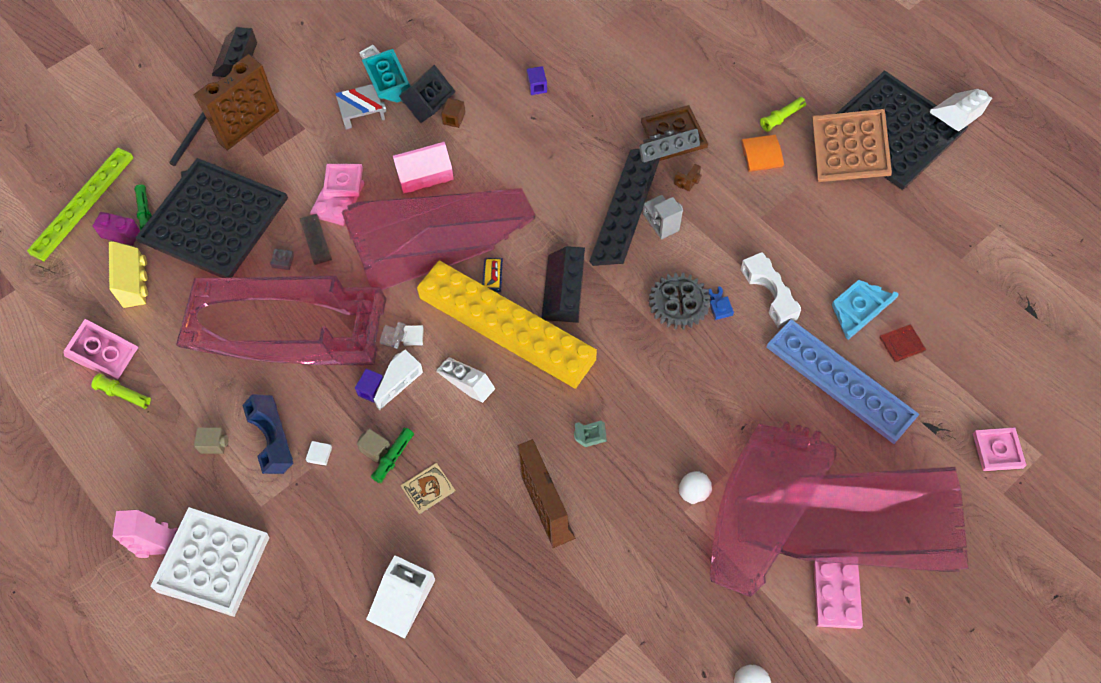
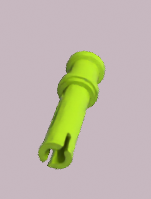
[760,97,806,132]
[91,373,151,409]

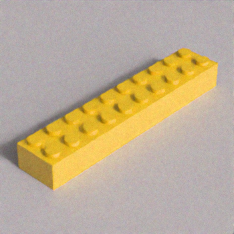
[417,260,597,389]

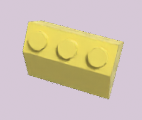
[109,242,148,308]

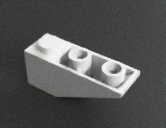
[436,357,495,403]

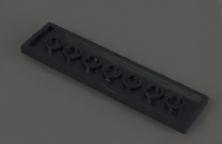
[589,148,660,266]

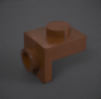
[674,164,702,191]

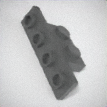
[639,129,700,162]

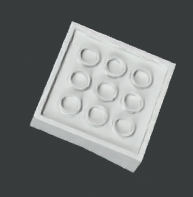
[151,507,269,617]

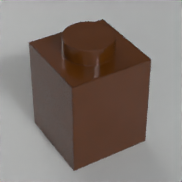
[441,98,466,128]

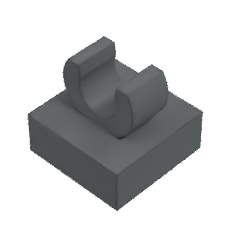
[270,249,294,270]

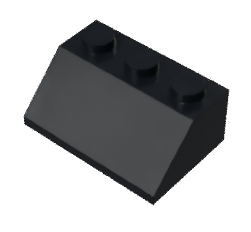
[212,27,257,77]

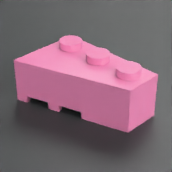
[113,510,178,558]

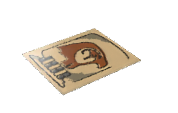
[401,463,456,514]

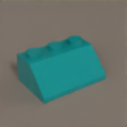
[362,49,410,103]

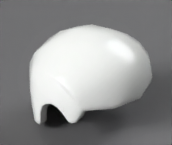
[679,471,712,504]
[734,665,771,683]

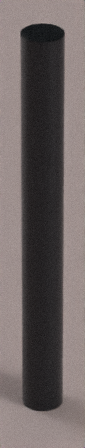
[169,112,207,166]

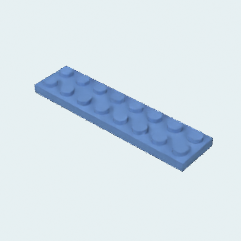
[766,319,919,444]

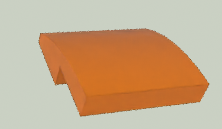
[741,135,784,172]

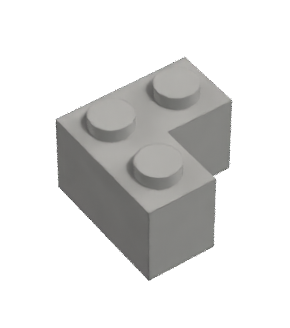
[643,195,683,239]

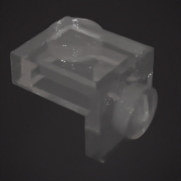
[380,322,407,349]

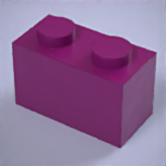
[92,212,140,246]

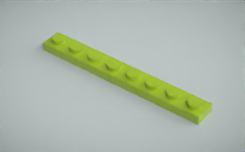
[27,148,134,261]

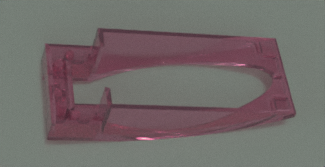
[176,276,386,365]

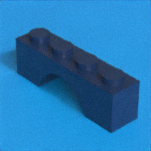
[242,394,294,474]

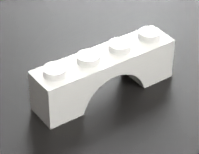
[741,252,801,328]

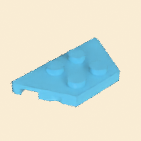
[832,280,899,340]

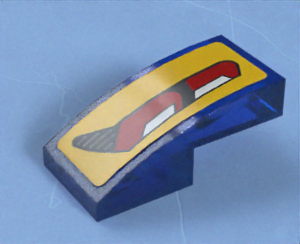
[483,258,503,292]

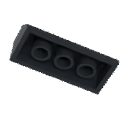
[541,246,585,323]

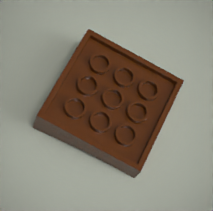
[193,54,279,151]
[517,439,576,548]

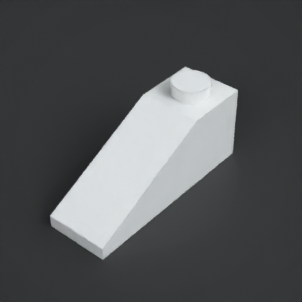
[374,350,423,410]

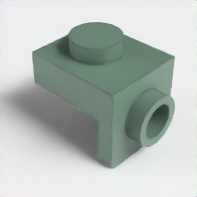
[574,420,607,447]

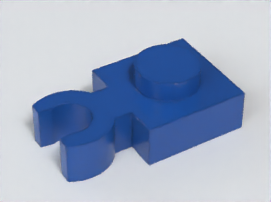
[708,286,734,320]

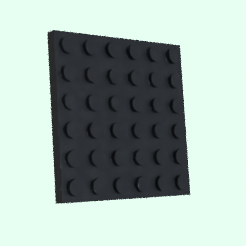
[836,71,968,190]
[136,158,288,281]

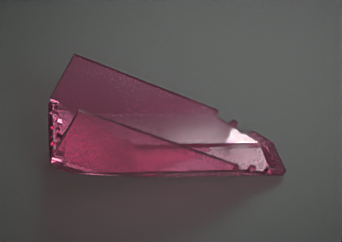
[341,188,535,294]
[738,467,968,572]

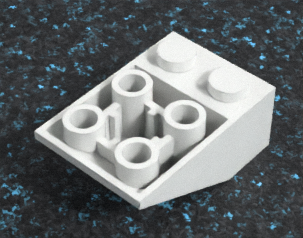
[367,556,435,638]

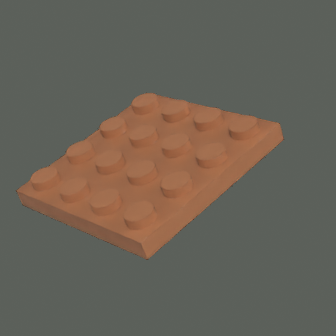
[812,109,892,182]

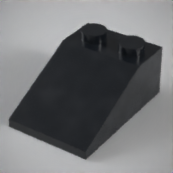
[399,65,456,123]

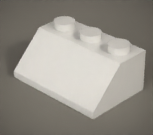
[930,89,992,131]

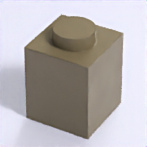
[194,428,228,454]
[357,429,390,464]

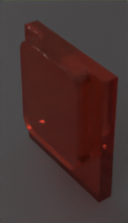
[879,324,926,362]

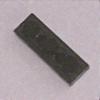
[300,214,332,265]

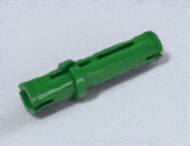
[134,184,152,231]
[370,427,414,484]

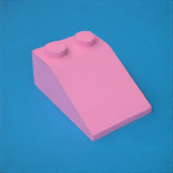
[64,319,138,380]

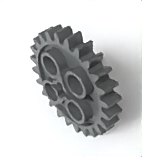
[649,273,710,330]

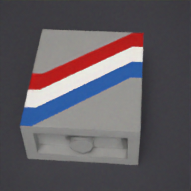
[335,84,387,129]

